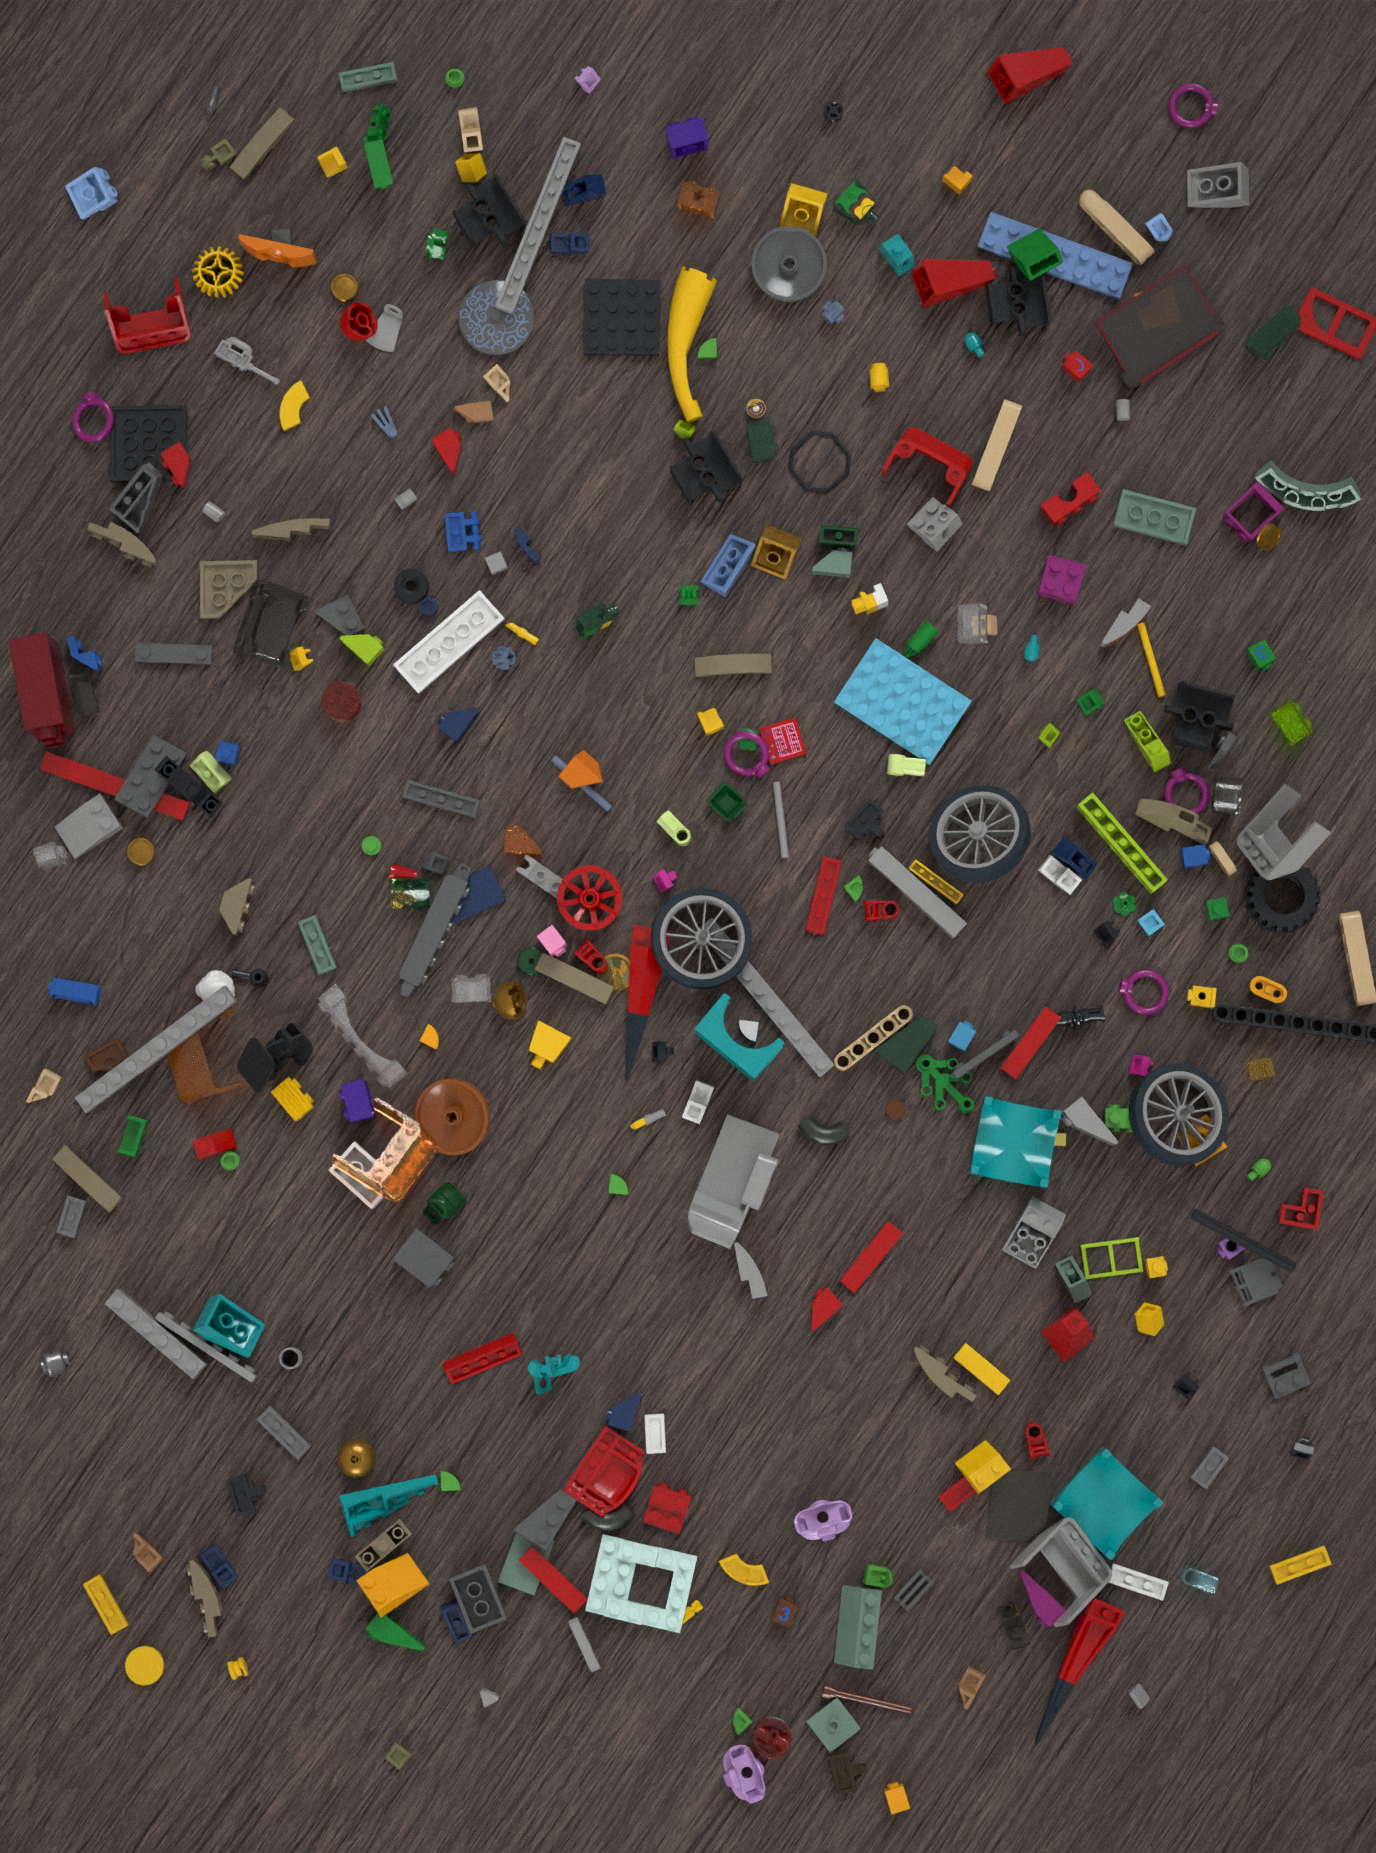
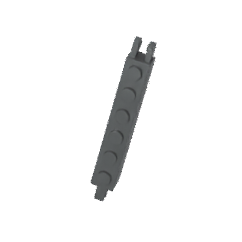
[399,863,472,997]

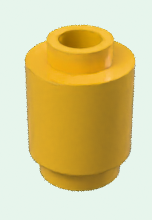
[869,363,889,392]

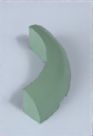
[1255,460,1361,511]

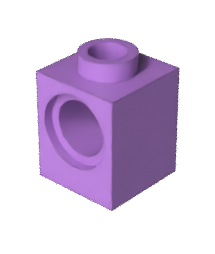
[1216,1230,1246,1259]

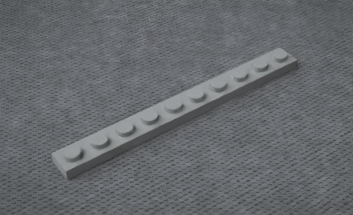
[495,137,581,314]
[699,918,834,1078]
[75,986,237,1113]

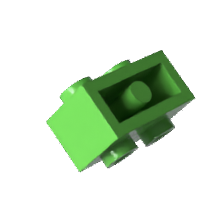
[1103,1105,1133,1133]

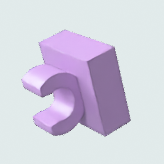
[575,66,601,94]

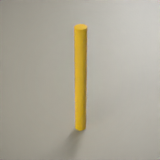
[1137,623,1166,698]

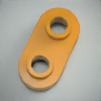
[1249,976,1287,1004]

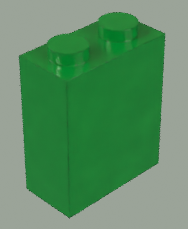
[363,133,393,190]
[1007,228,1063,281]

